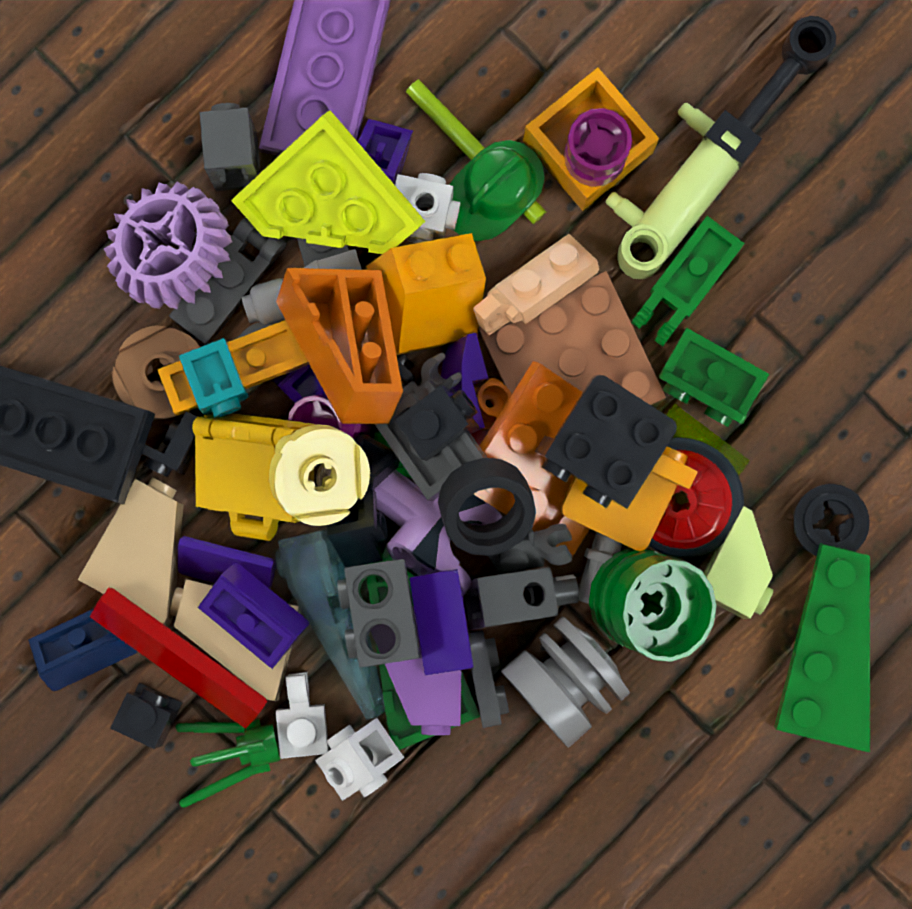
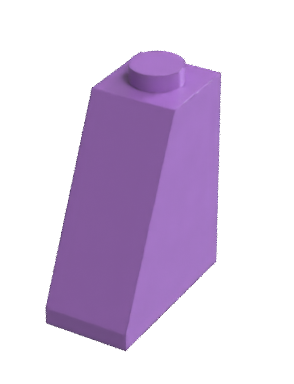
[371,607,461,735]

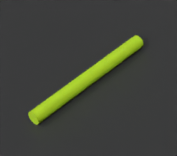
[406,79,547,225]

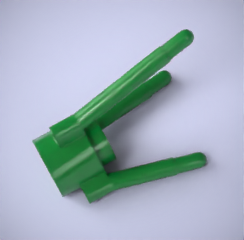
[175,719,280,808]

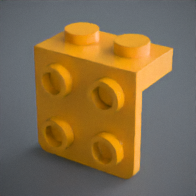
[560,446,698,551]

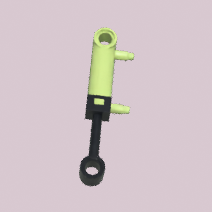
[606,16,836,279]

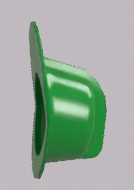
[449,140,545,241]

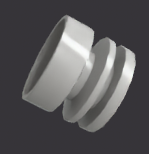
[501,617,630,748]

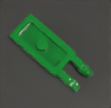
[631,216,745,347]

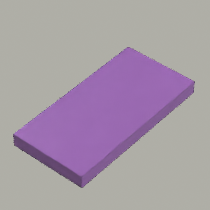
[259,0,391,156]

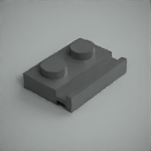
[375,380,487,501]

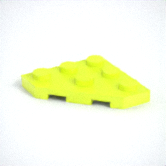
[231,110,426,254]

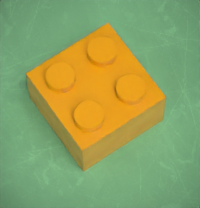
[523,67,659,211]

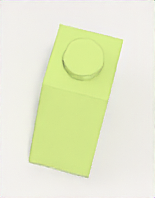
[704,506,773,619]

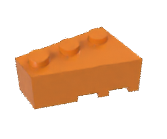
[276,268,403,424]

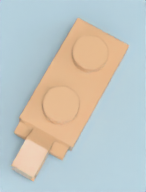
[473,234,599,336]

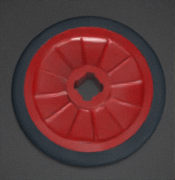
[648,438,744,558]

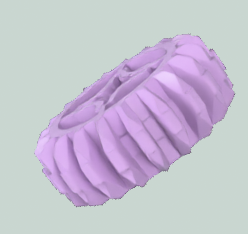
[104,182,233,309]

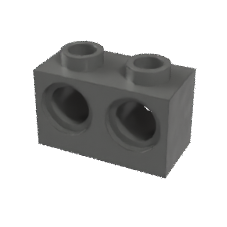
[199,103,261,191]
[337,559,421,668]

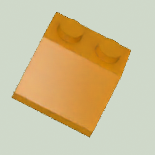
[366,233,486,355]

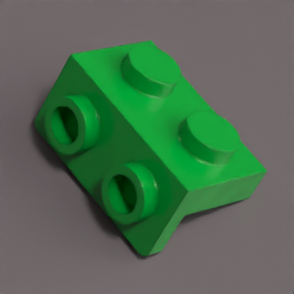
[658,328,769,427]

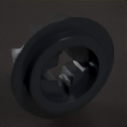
[793,484,870,556]

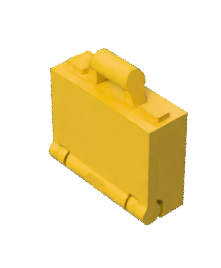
[192,413,315,541]

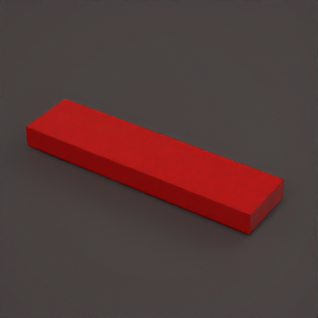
[90,587,268,729]

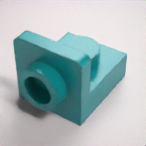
[179,338,249,418]

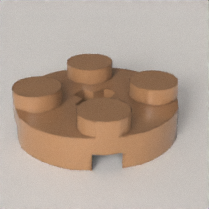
[112,325,200,421]

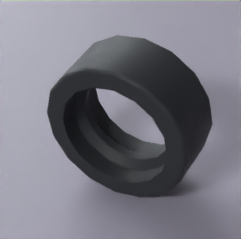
[438,458,536,556]

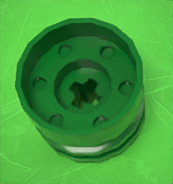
[589,548,717,662]

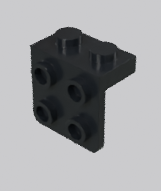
[535,375,677,509]

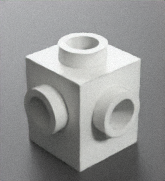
[395,173,460,243]
[315,718,404,801]

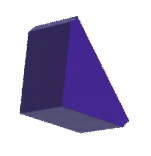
[358,119,413,185]

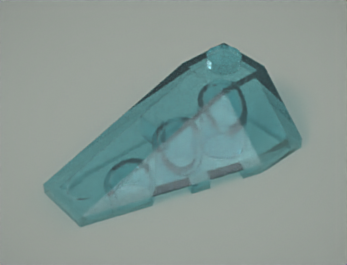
[275,529,385,720]

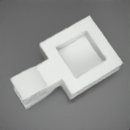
[276,672,329,759]

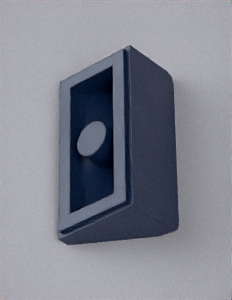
[28,609,138,691]

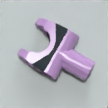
[374,470,503,596]

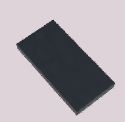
[0,366,155,505]

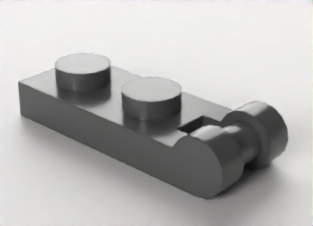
[169,217,287,345]

